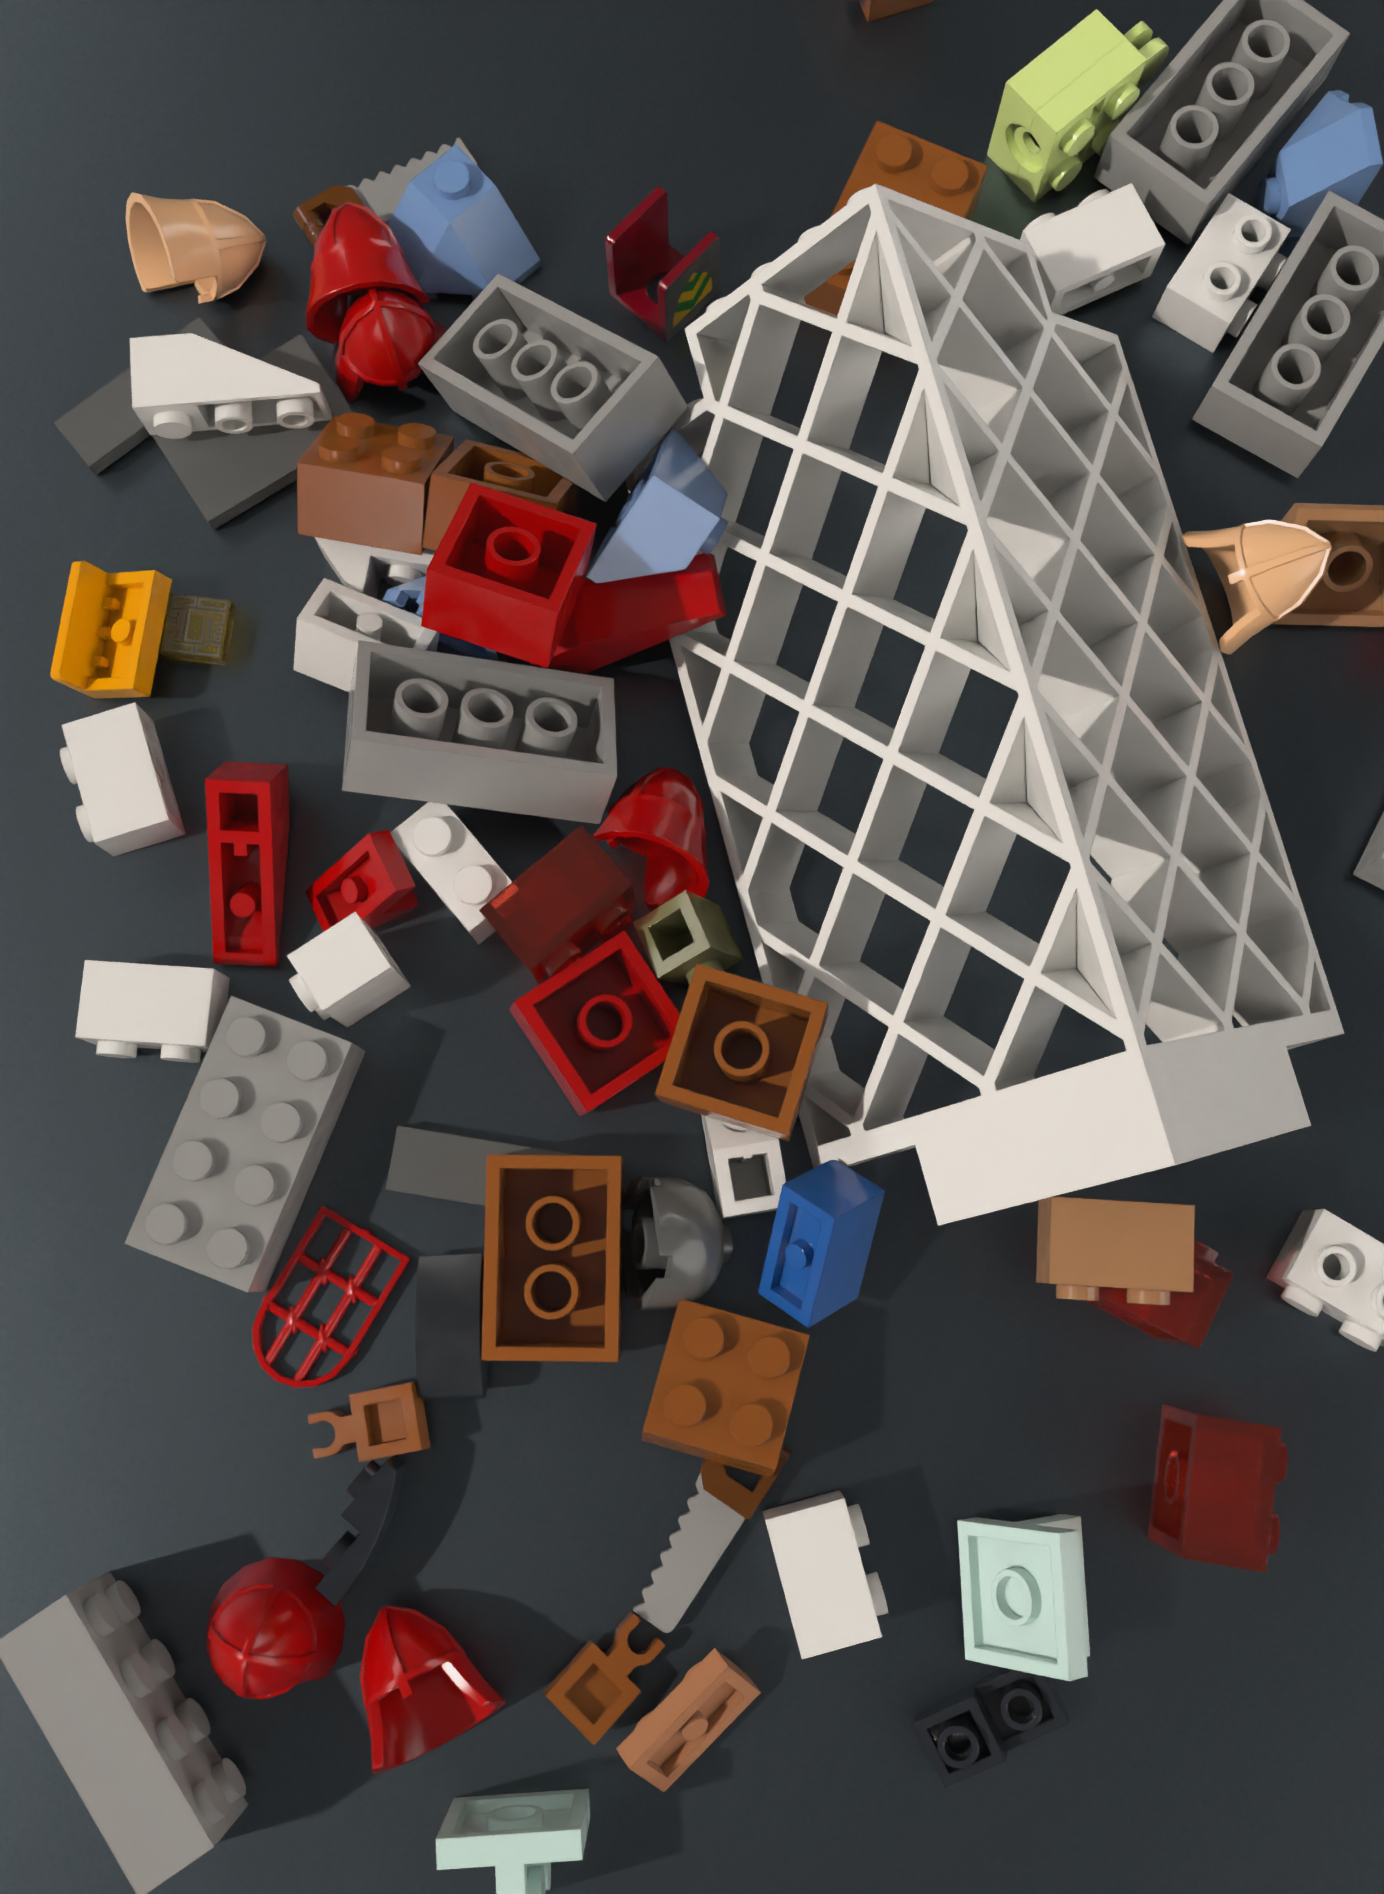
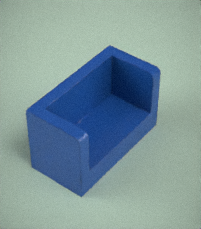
[758,1160,885,1328]

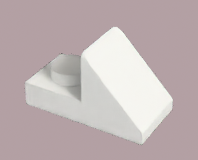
[314,537,436,599]

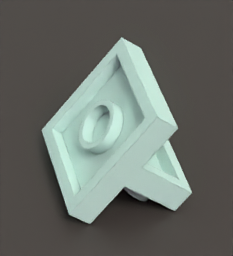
[957,1514,1090,1681]
[436,1789,590,1894]

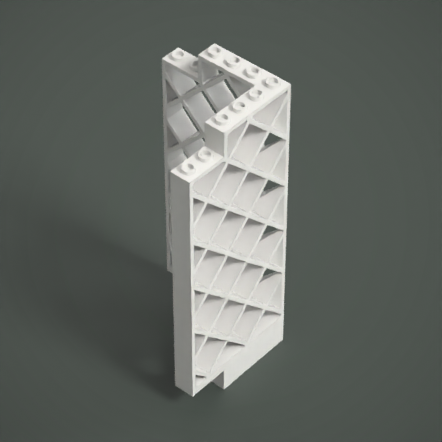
[625,183,1345,1226]

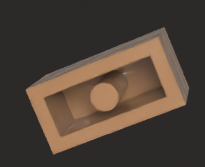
[1036,1197,1195,1305]

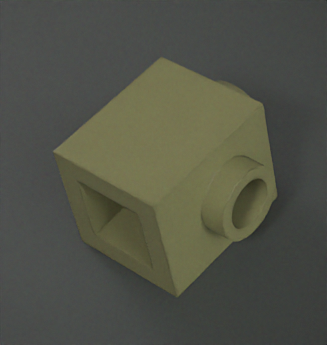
[633,890,744,989]

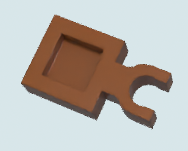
[308,1381,431,1462]
[543,1612,666,1745]

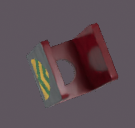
[605,186,720,344]

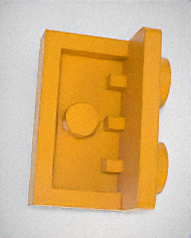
[50,561,172,699]

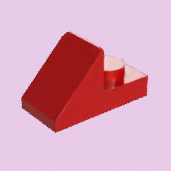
[305,829,418,932]

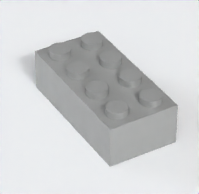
[1094,0,1350,245]
[1192,191,1384,478]
[418,274,688,502]
[342,640,617,824]
[124,996,366,1293]
[0,1571,248,1894]

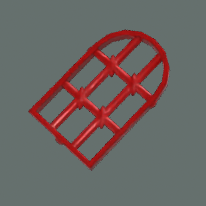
[252,1206,412,1388]

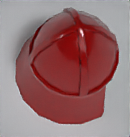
[305,202,430,345]
[334,287,447,402]
[593,767,709,910]
[206,1557,345,1699]
[360,1606,506,1774]

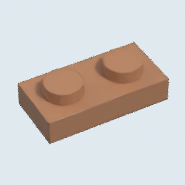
[616,1648,761,1792]

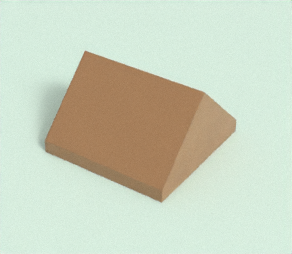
[1272,503,1384,627]

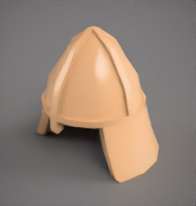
[125,192,266,304]
[1181,520,1332,655]

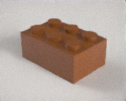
[804,120,988,316]
[482,1154,625,1362]

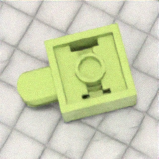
[987,9,1169,203]

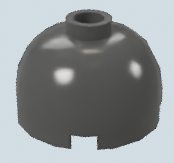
[623,1176,732,1310]

